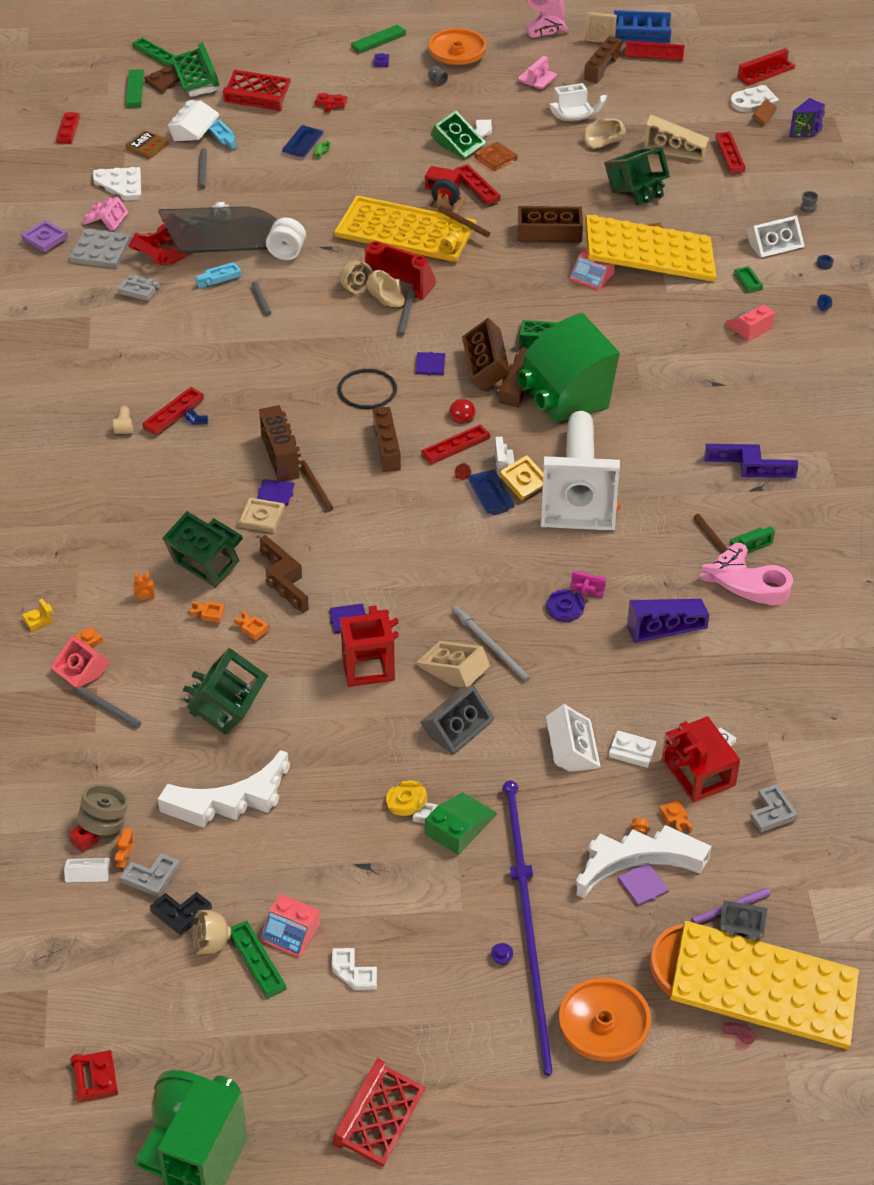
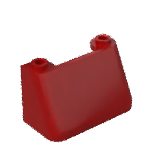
[365,241,436,300]

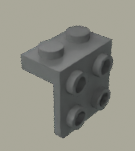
[719,900,768,940]

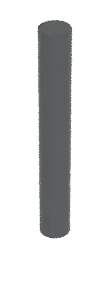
[251,281,271,316]

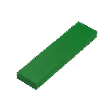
[351,24,406,54]
[132,37,181,67]
[126,69,144,108]
[230,920,287,999]

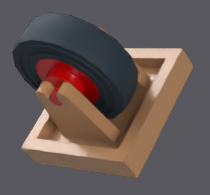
[425,179,466,214]

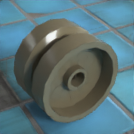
[77,784,129,835]

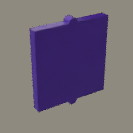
[416,352,445,376]
[257,479,294,506]
[330,603,367,633]

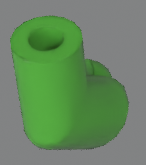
[314,140,331,159]

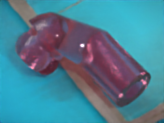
[724,1022,755,1045]

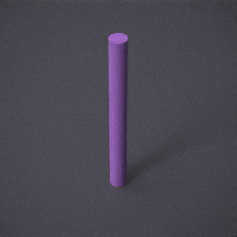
[691,887,771,924]

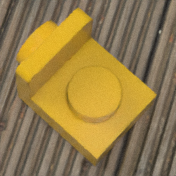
[22,598,53,632]

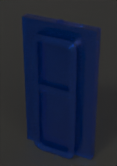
[282,125,324,157]
[467,469,514,515]

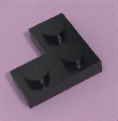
[150,891,212,936]

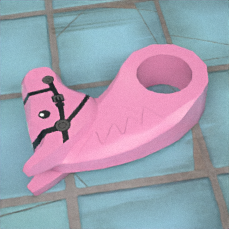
[526,0,569,38]
[700,543,793,605]

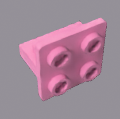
[518,56,557,90]

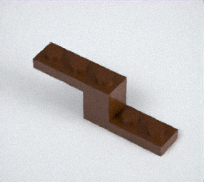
[259,535,309,613]

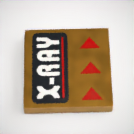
[125,130,169,159]

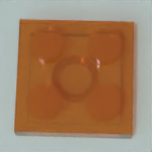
[474,141,518,171]

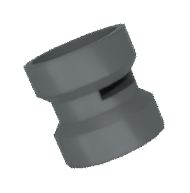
[428,66,448,86]
[801,191,818,213]

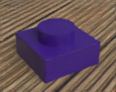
[374,53,389,67]

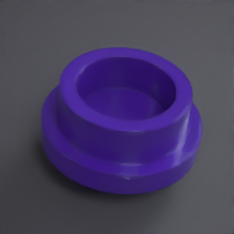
[491,943,513,965]

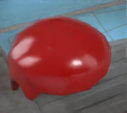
[449,399,476,424]

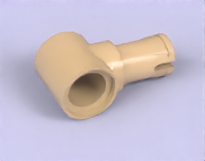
[113,406,133,434]

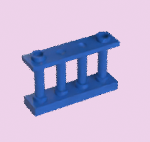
[614,10,671,43]

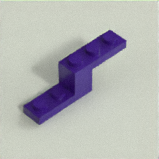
[704,444,798,478]

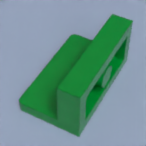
[730,526,775,554]

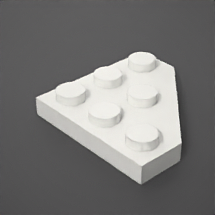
[93,167,141,201]

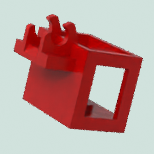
[340,605,399,687]
[662,716,741,803]

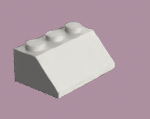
[167,100,219,141]
[746,215,805,258]
[546,704,601,772]

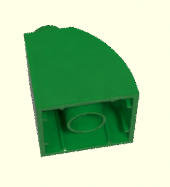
[517,313,620,423]

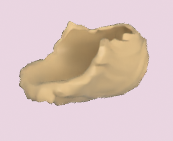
[583,118,626,150]
[366,270,406,308]

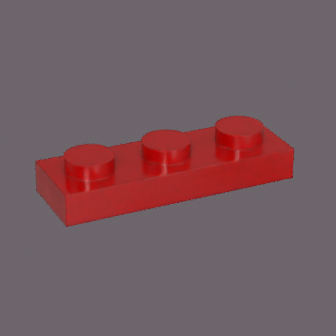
[56,112,80,144]

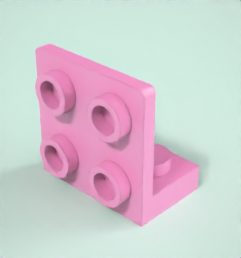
[82,197,128,231]

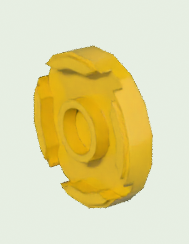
[386,780,428,816]

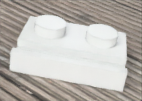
[609,730,657,768]

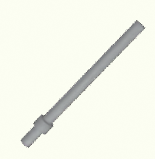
[452,605,530,683]

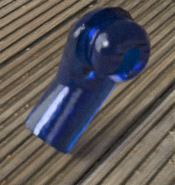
[184,409,208,425]

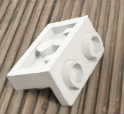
[495,437,514,477]

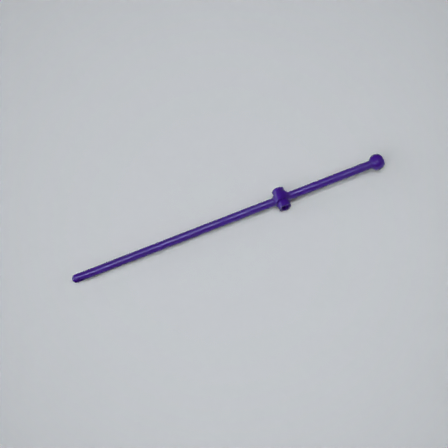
[502,780,552,1076]

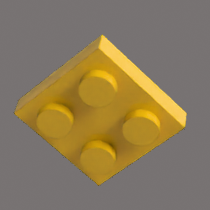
[499,455,543,501]

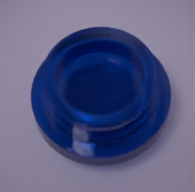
[817,294,832,311]

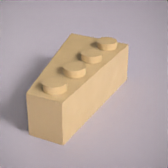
[644,115,709,161]

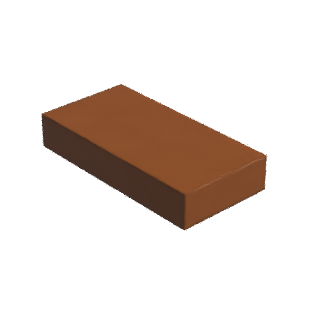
[752,99,777,126]

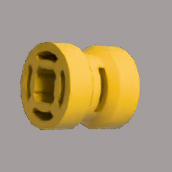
[440,231,463,253]

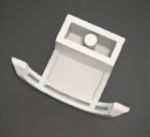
[550,83,607,122]

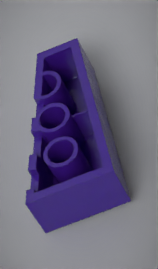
[627,598,710,643]

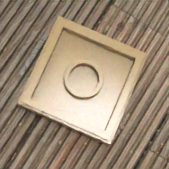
[586,12,617,43]
[238,498,285,533]

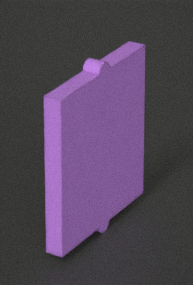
[618,863,669,906]

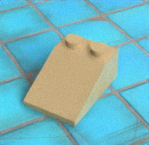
[416,641,490,688]

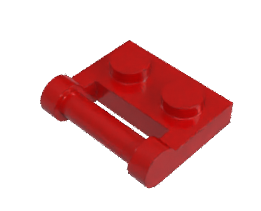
[70,1050,118,1102]

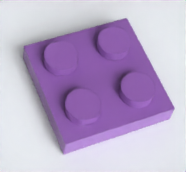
[22,220,68,253]

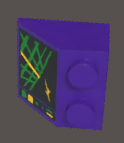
[789,98,825,138]

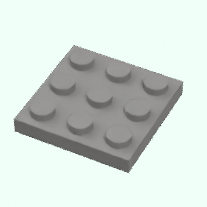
[69,228,131,269]

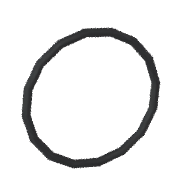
[338,369,397,409]

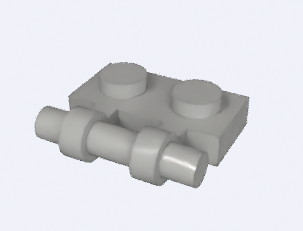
[118,275,160,301]

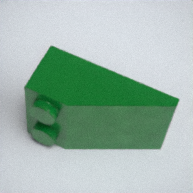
[430,110,487,159]
[425,792,497,855]

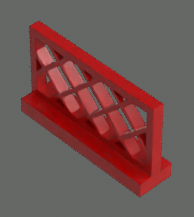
[222,69,291,111]
[332,1058,426,1167]

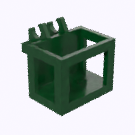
[604,146,670,205]
[162,511,243,588]
[183,647,268,735]

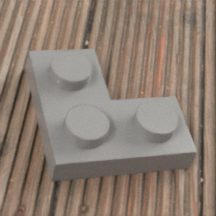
[750,784,798,833]
[120,853,180,898]

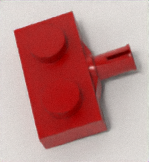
[315,93,348,113]

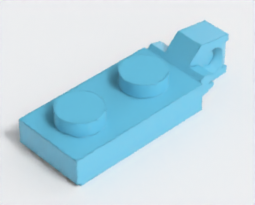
[208,119,237,150]
[195,262,242,288]

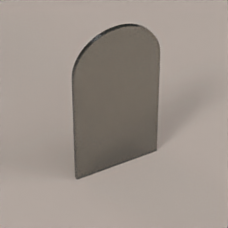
[158,206,277,253]

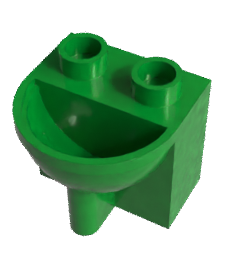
[134,1070,248,1185]

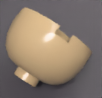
[340,260,373,294]
[192,910,231,955]

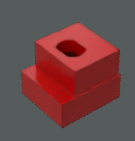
[69,825,99,853]

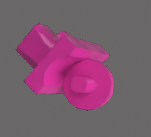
[570,571,607,598]

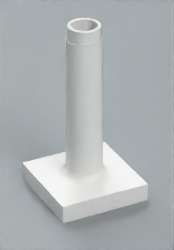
[541,411,620,530]

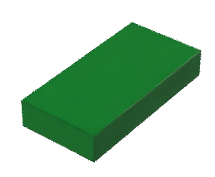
[734,266,763,293]

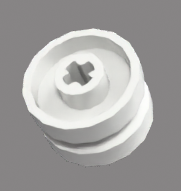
[266,218,306,260]

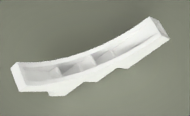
[158,750,290,828]
[575,825,712,898]

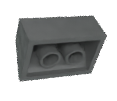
[420,685,494,754]

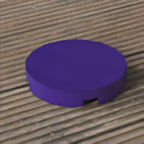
[546,590,585,622]

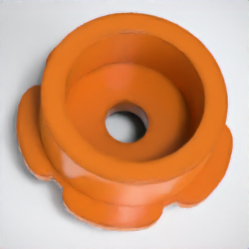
[630,818,651,835]

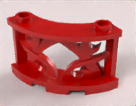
[128,214,205,265]

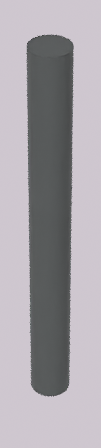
[199,148,207,189]
[398,289,415,337]
[76,686,141,729]

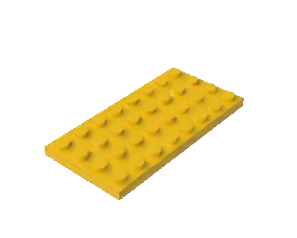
[334,195,477,262]
[585,214,717,282]
[670,921,859,1050]

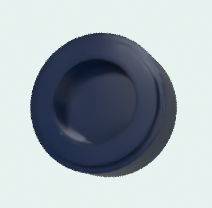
[817,255,834,269]

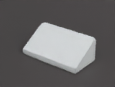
[64,858,110,883]

